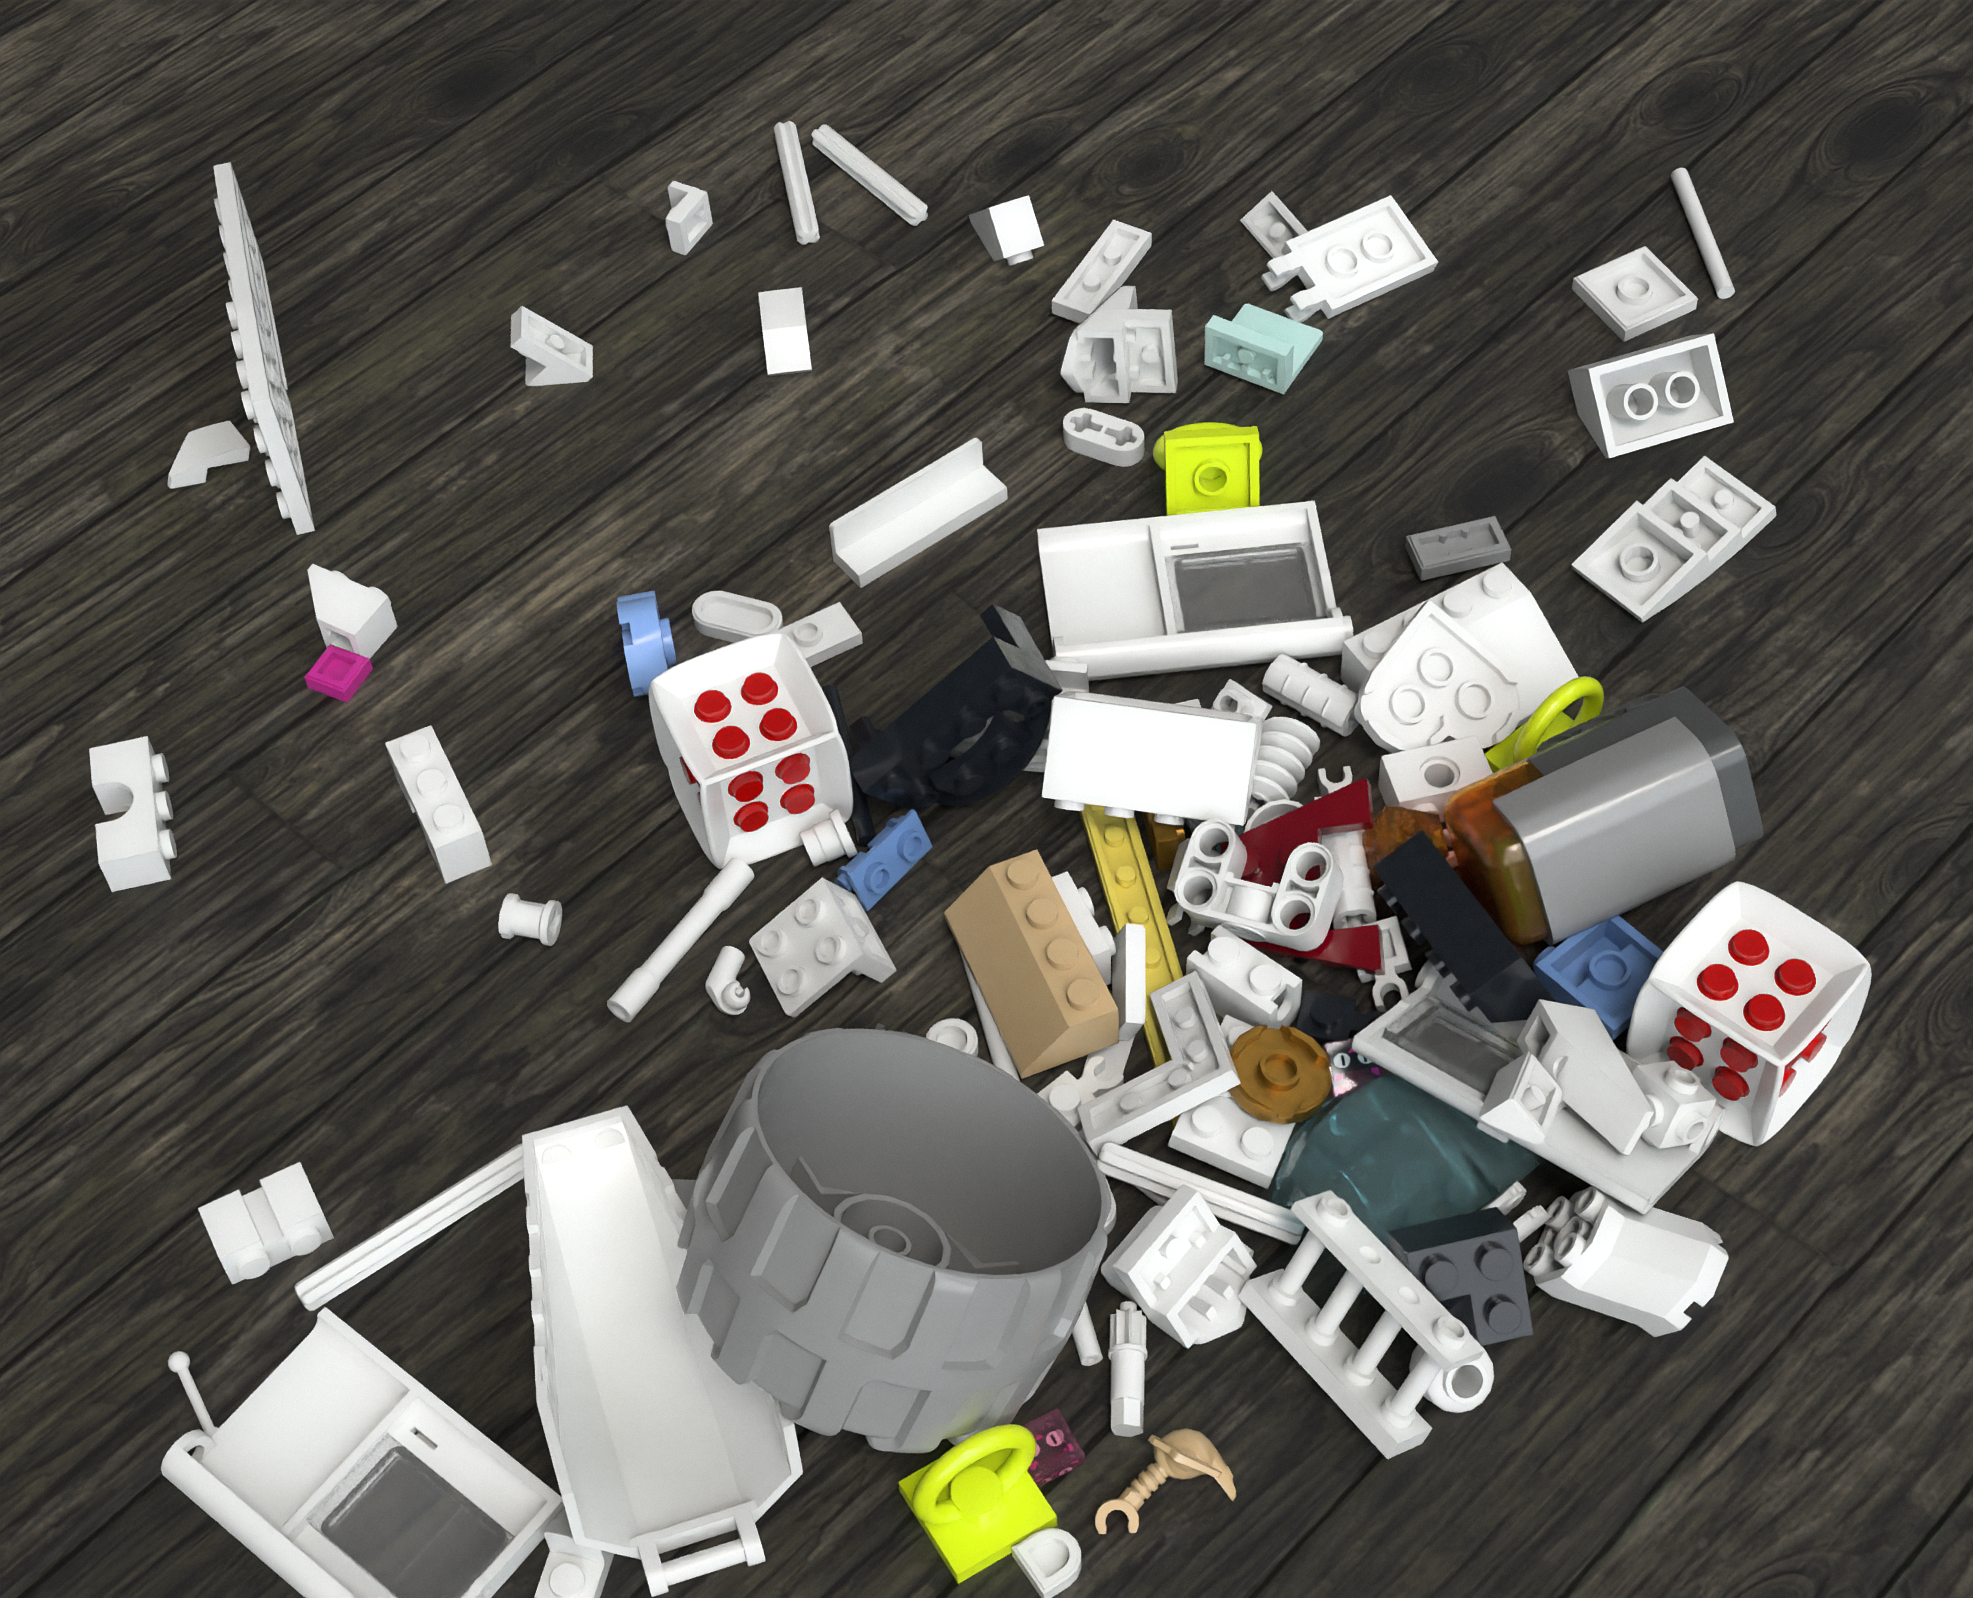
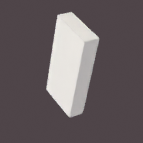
[1112,923,1145,1041]

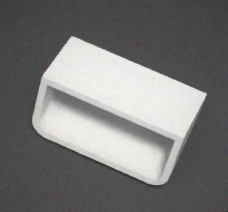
[1042,691,1264,830]

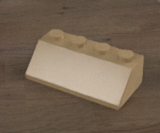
[944,849,1119,1079]

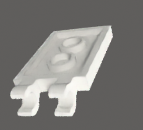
[1261,195,1438,323]

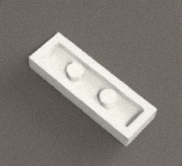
[1052,220,1152,323]

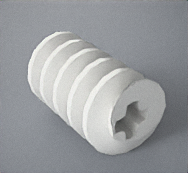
[1247,717,1320,820]

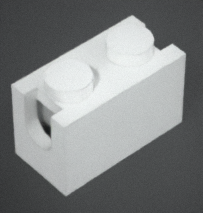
[1186,925,1302,1029]

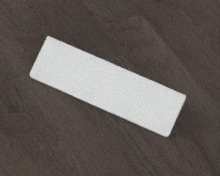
[829,438,1008,588]

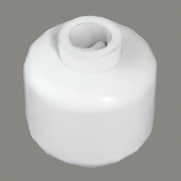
[1409,1344,1494,1413]

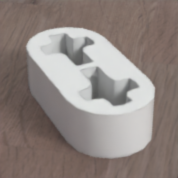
[1063,408,1145,467]

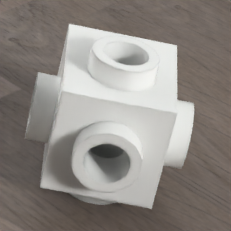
[1632,1060,1717,1149]

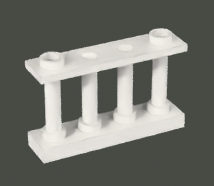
[1238,1190,1485,1459]

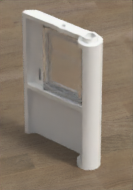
[1037,501,1353,681]
[1352,960,1727,1214]
[161,1307,564,1598]

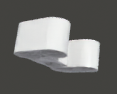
[1174,819,1344,951]

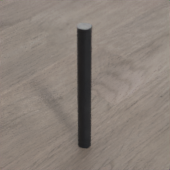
[822,685,876,847]

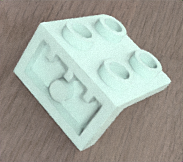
[1204,304,1323,394]

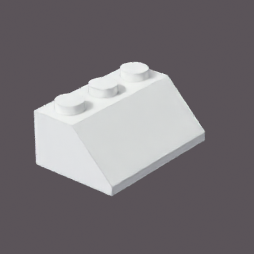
[1568,333,1734,458]

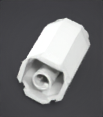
[1523,1186,1729,1337]

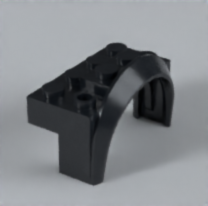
[848,604,1063,812]

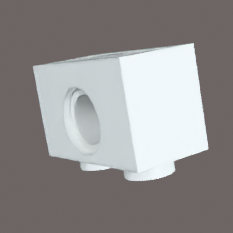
[1378,735,1496,832]

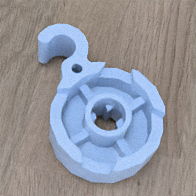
[616,591,677,697]

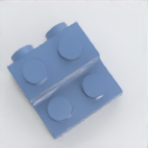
[1532,915,1663,1041]

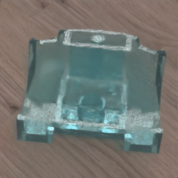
[1272,1073,1540,1296]

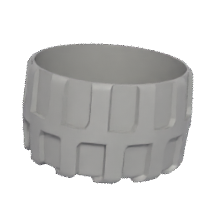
[676,1028,1112,1454]

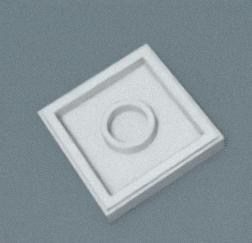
[1572,246,1698,342]

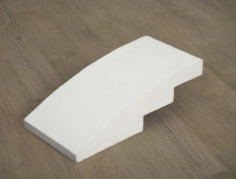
[1571,456,1776,623]

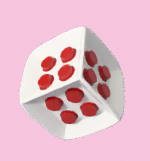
[649,633,853,869]
[1626,881,1872,1146]

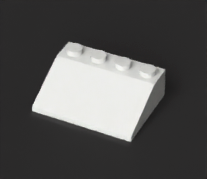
[1340,562,1578,743]

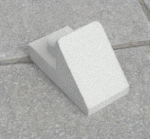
[510,306,593,386]
[534,1508,615,1598]

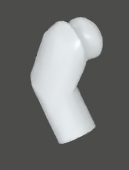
[705,946,751,1015]

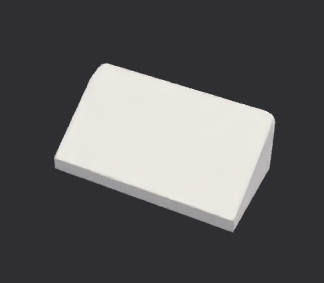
[1240,191,1308,259]
[1478,1051,1563,1146]

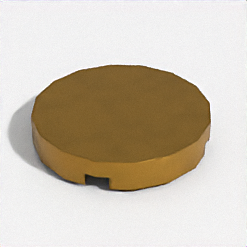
[1229,1025,1332,1125]

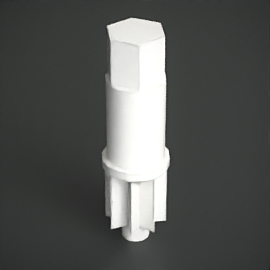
[1108,1301,1148,1437]

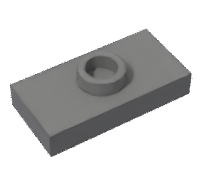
[1405,516,1511,581]

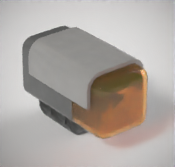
[1444,686,1764,945]

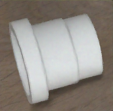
[799,809,858,867]

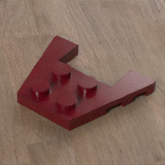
[1220,779,1385,976]

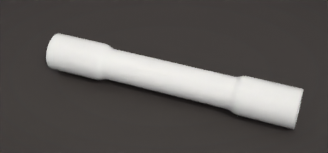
[607,858,754,1022]

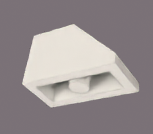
[969,195,1044,266]

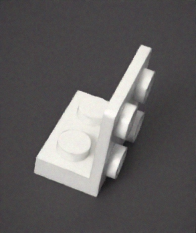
[749,878,897,1018]

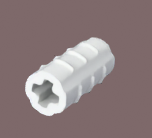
[1262,654,1359,737]
[1322,830,1377,930]

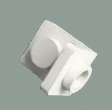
[665,181,713,255]

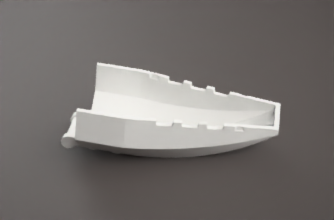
[522,1105,803,1597]

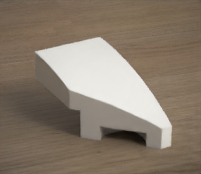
[167,421,250,489]

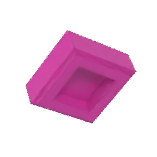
[304,644,373,703]

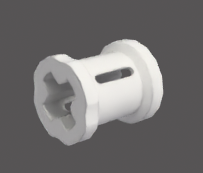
[498,893,562,946]

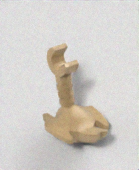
[1095,1428,1236,1534]

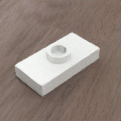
[772,602,863,667]

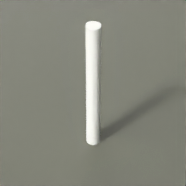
[1671,168,1735,299]

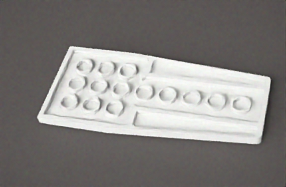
[213,162,315,535]

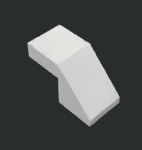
[758,287,812,376]

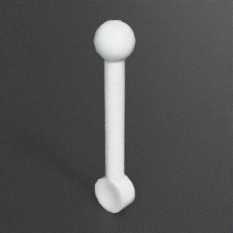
[168,1351,218,1437]

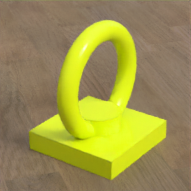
[1153,422,1263,516]
[1485,676,1604,792]
[898,1424,1058,1584]

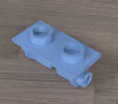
[834,809,933,911]

